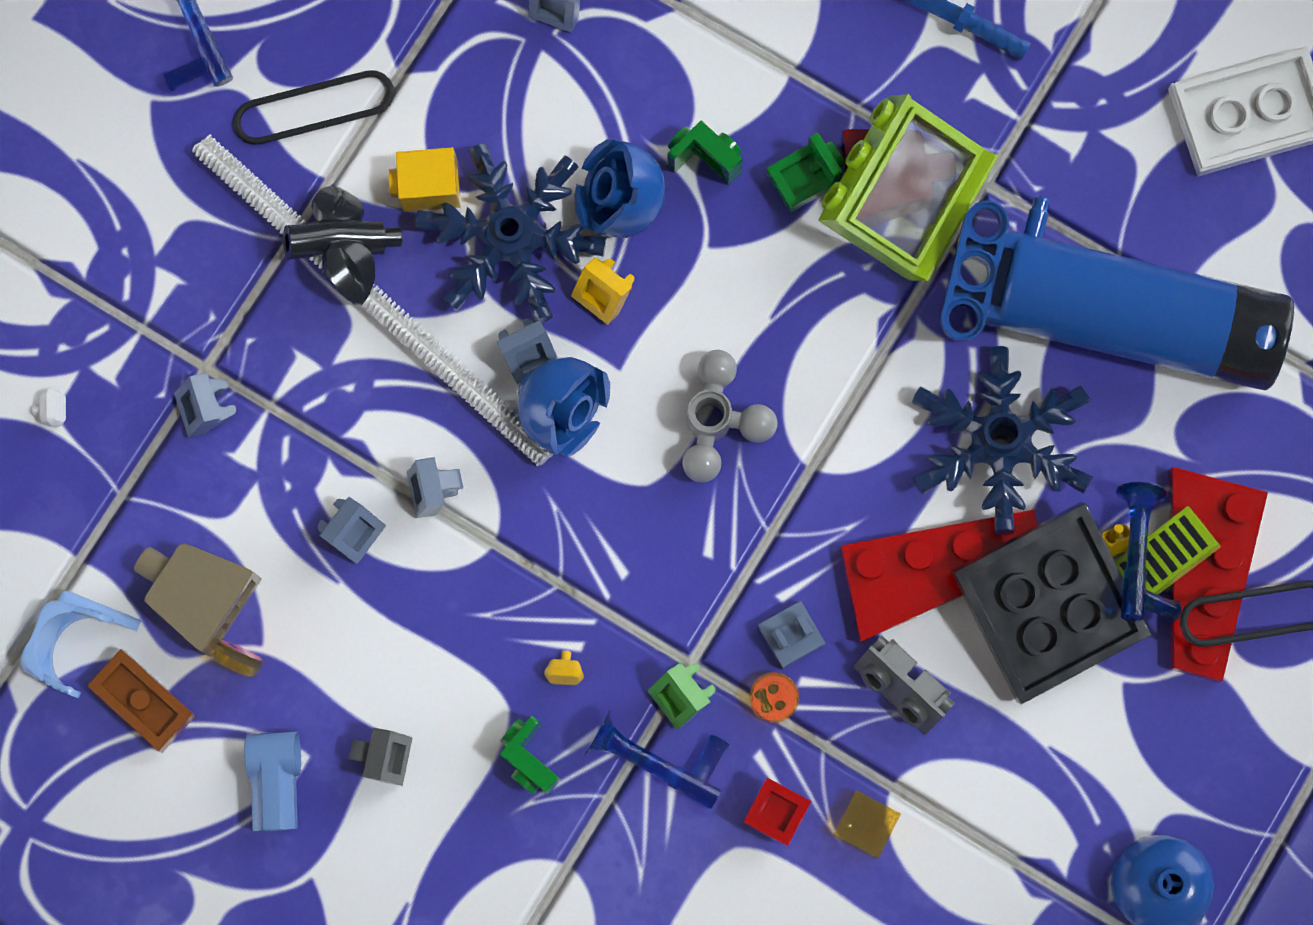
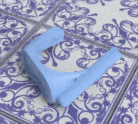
[20,591,141,699]

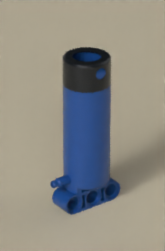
[939,196,1294,391]

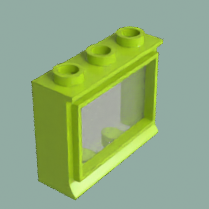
[818,94,999,281]

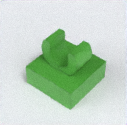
[647,662,716,730]

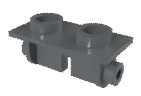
[853,636,955,735]

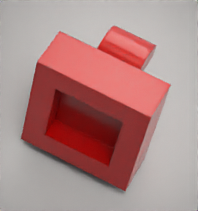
[743,777,812,847]

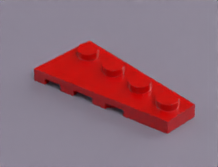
[1169,467,1268,683]
[841,510,1037,643]

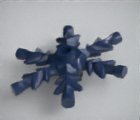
[415,143,607,323]
[912,346,1093,535]

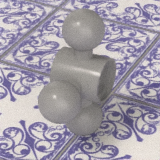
[682,350,777,483]

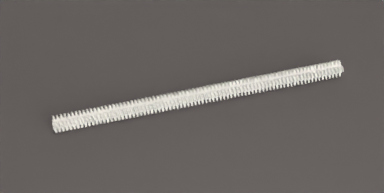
[192,134,554,466]

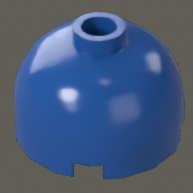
[574,139,665,238]
[518,357,610,457]
[1110,834,1215,925]

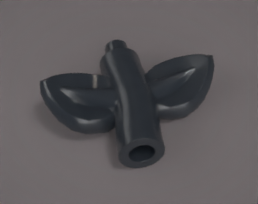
[283,186,402,306]

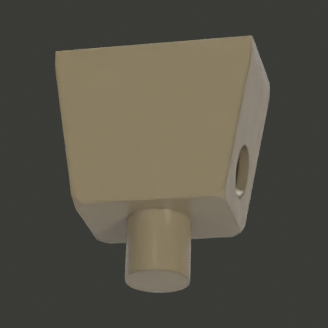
[134,542,262,657]

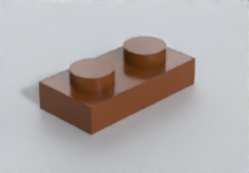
[87,649,196,753]

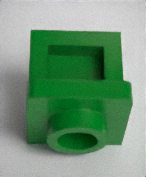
[667,120,742,186]
[766,132,844,213]
[500,716,561,795]

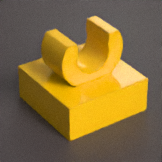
[571,257,635,325]

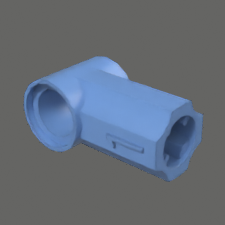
[244,731,301,832]

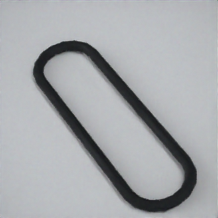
[234,70,394,145]
[1180,580,1313,647]

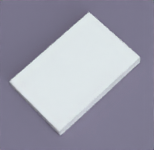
[1168,46,1313,177]

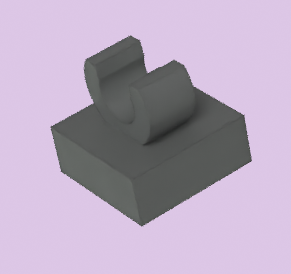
[348,728,413,786]

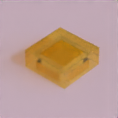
[833,790,901,859]

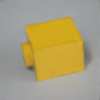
[389,147,461,212]

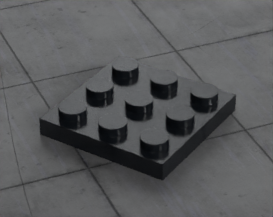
[951,502,1151,705]

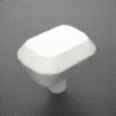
[32,388,66,427]

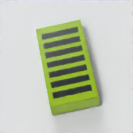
[1115,506,1221,607]

